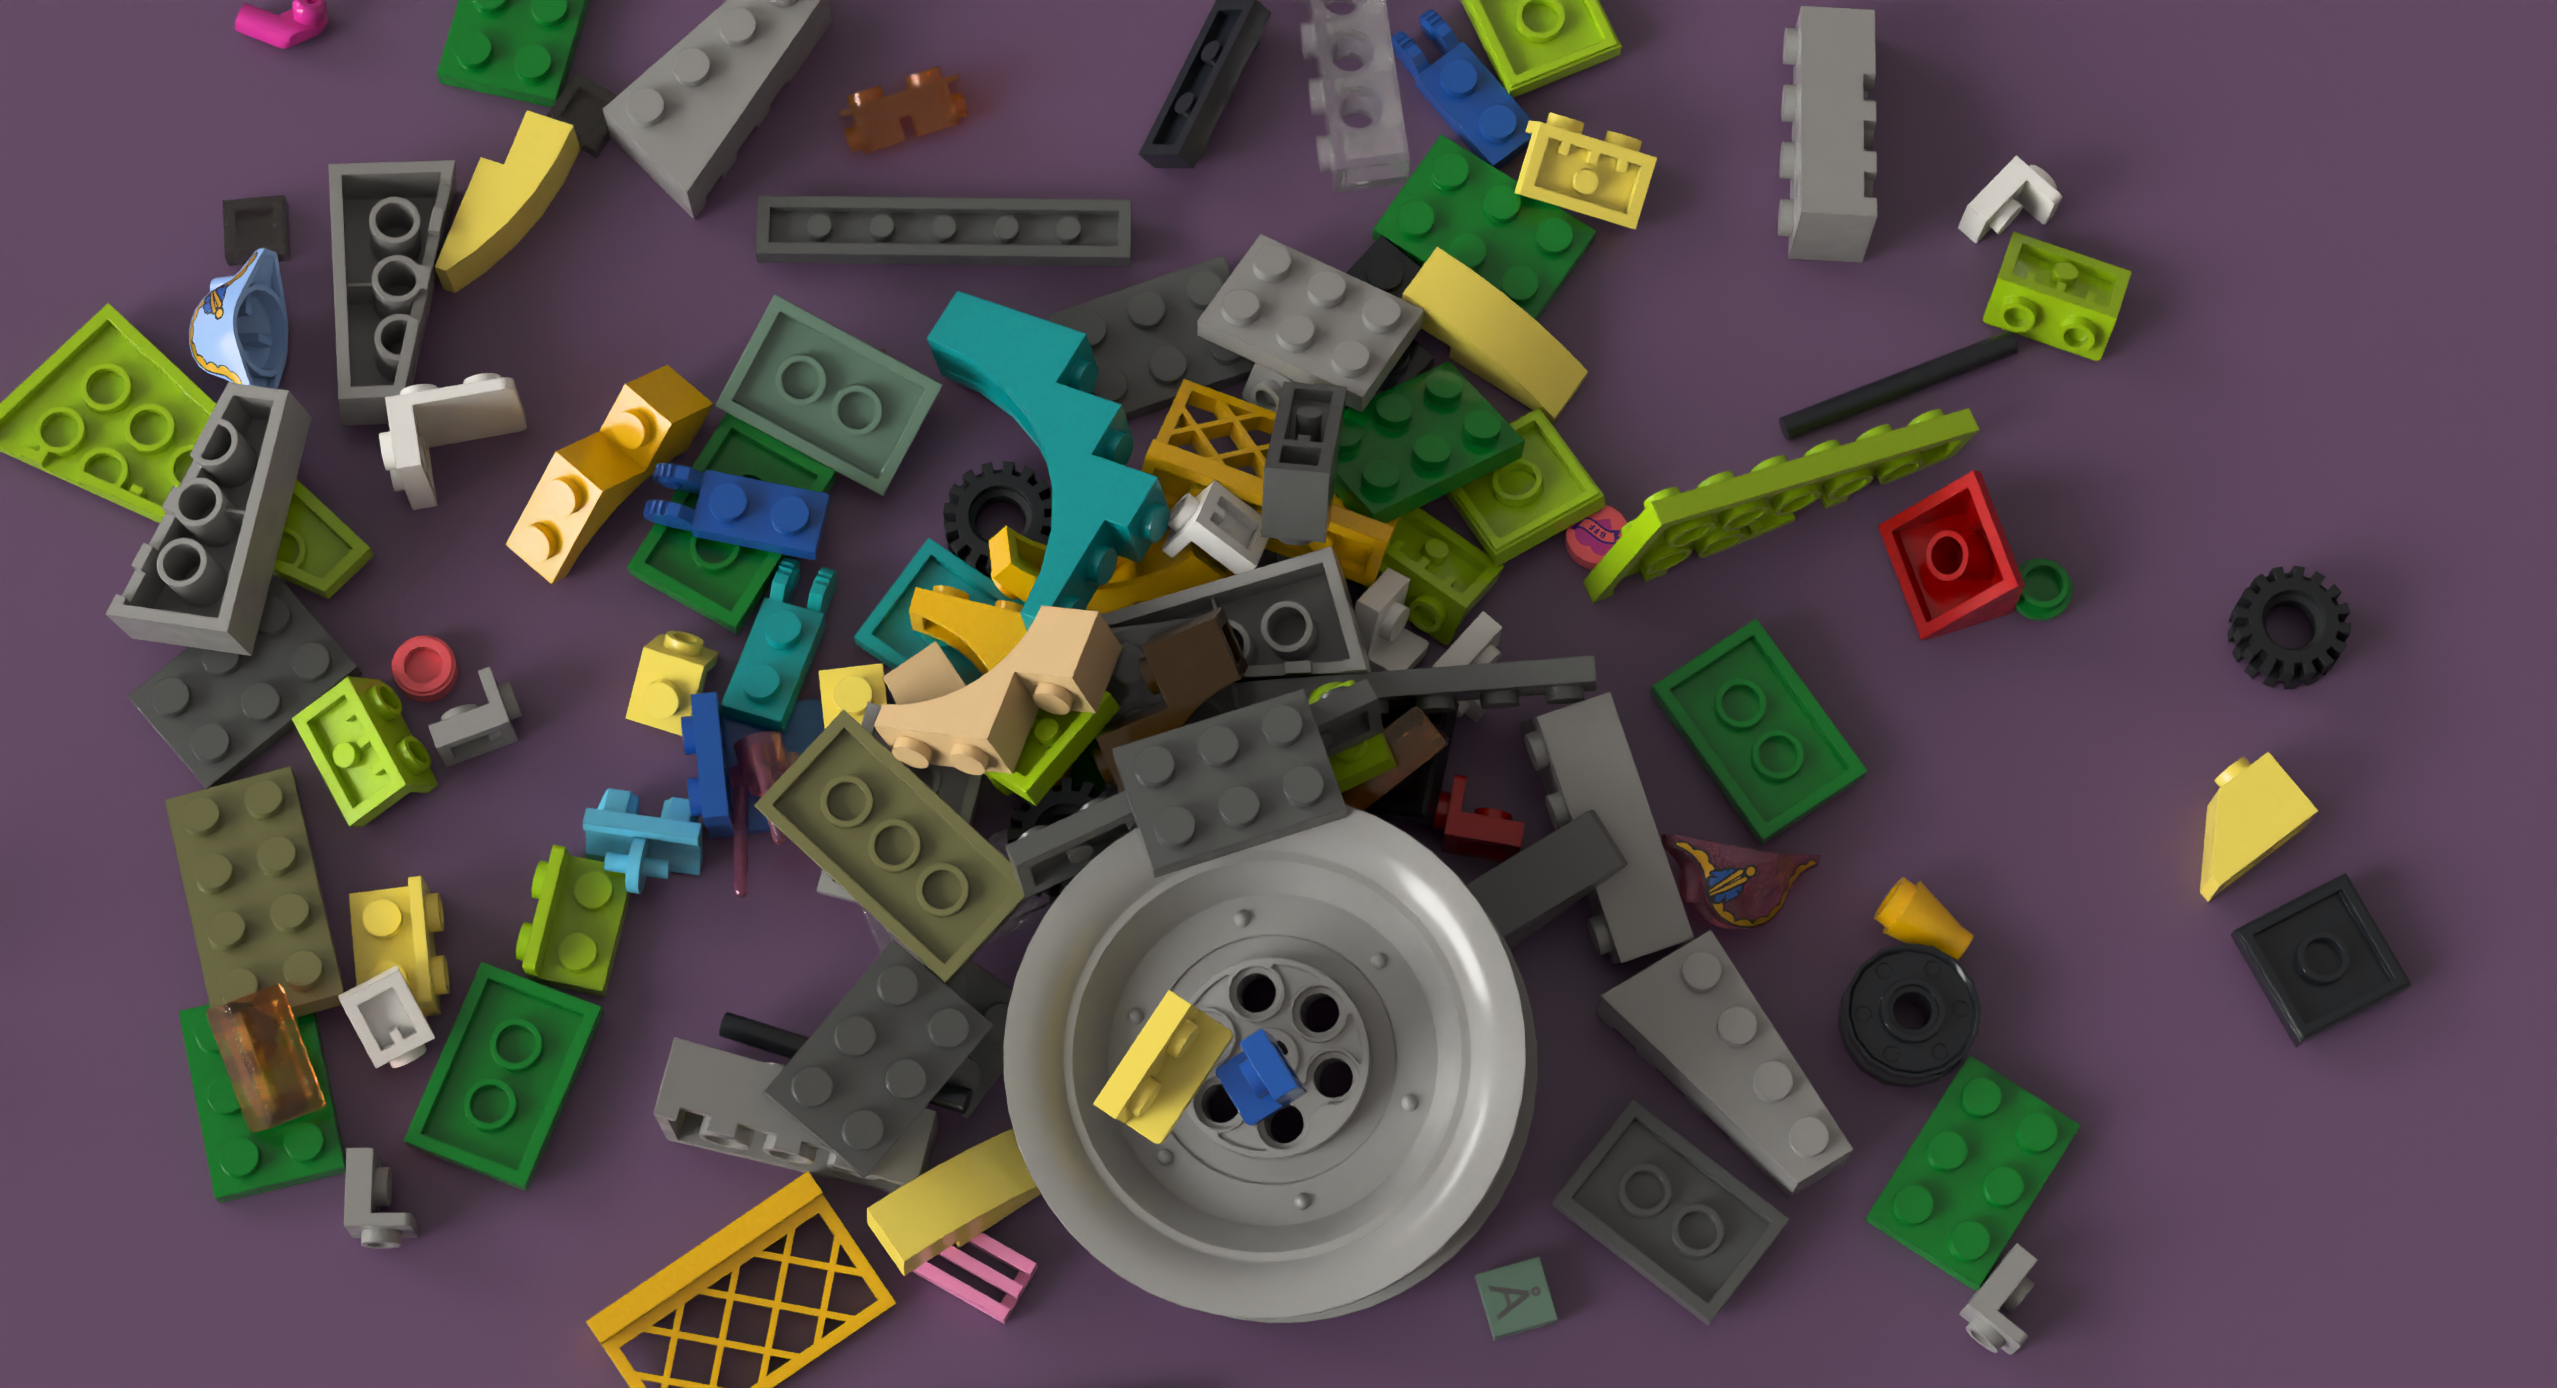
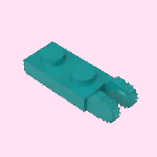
[721,557,838,732]

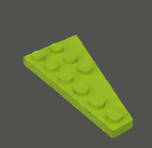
[0,303,374,599]
[1583,408,1980,603]

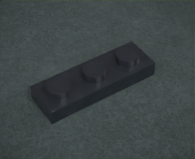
[1139,0,1271,169]

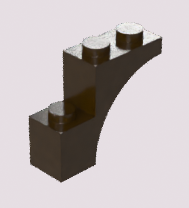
[1093,607,1248,792]

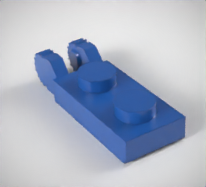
[1388,9,1532,169]
[643,462,831,561]

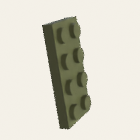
[754,709,1029,985]
[165,766,346,1038]

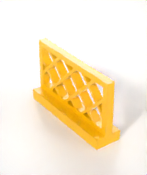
[1141,379,1400,587]
[586,1171,896,1388]

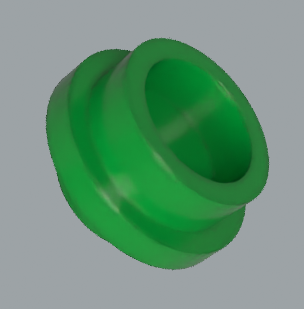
[2015,558,2073,621]

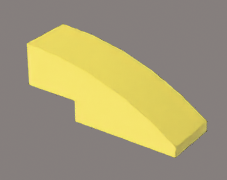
[434,110,581,293]
[1402,247,1588,423]
[867,1128,1041,1276]

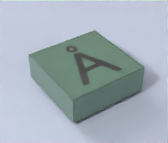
[1475,1257,1558,1341]

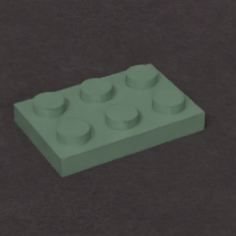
[715,294,943,496]

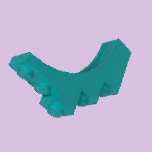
[927,291,1170,631]

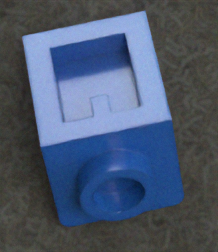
[1216,1028,1307,1126]

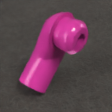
[235,0,329,49]

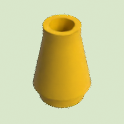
[1873,877,1974,961]

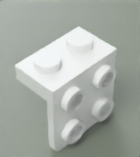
[379,373,527,510]

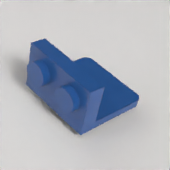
[681,692,825,839]

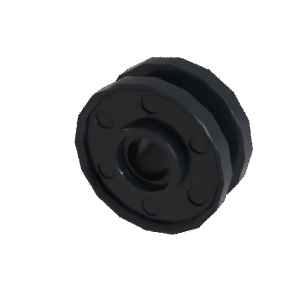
[1838,943,1981,1088]

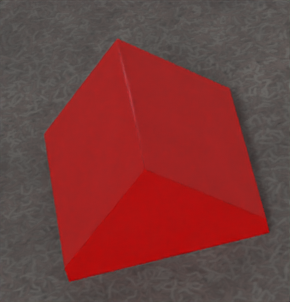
[1878,470,2025,640]

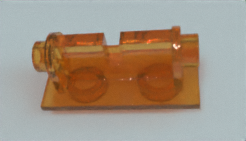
[836,66,969,155]

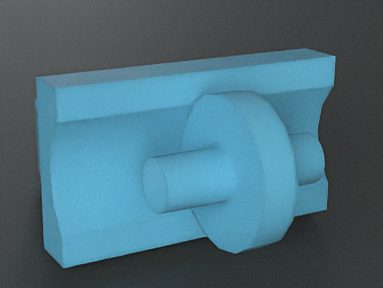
[582,788,704,894]

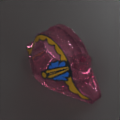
[1661,834,1821,929]

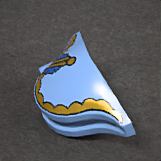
[189,248,289,389]

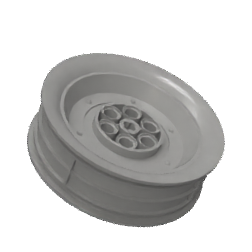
[1004,804,1538,1323]

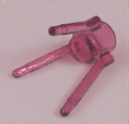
[729,731,799,898]

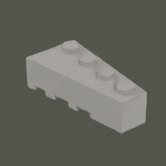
[603,0,833,220]
[1778,6,1877,263]
[328,160,456,426]
[105,382,312,656]
[1101,546,1372,682]
[1520,692,1694,964]
[1595,930,1853,1198]
[653,1037,939,1193]

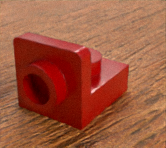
[1432,774,1525,863]

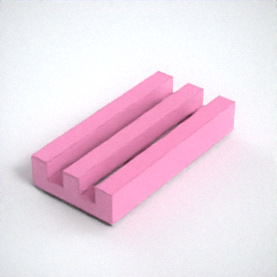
[890,1233,1038,1324]

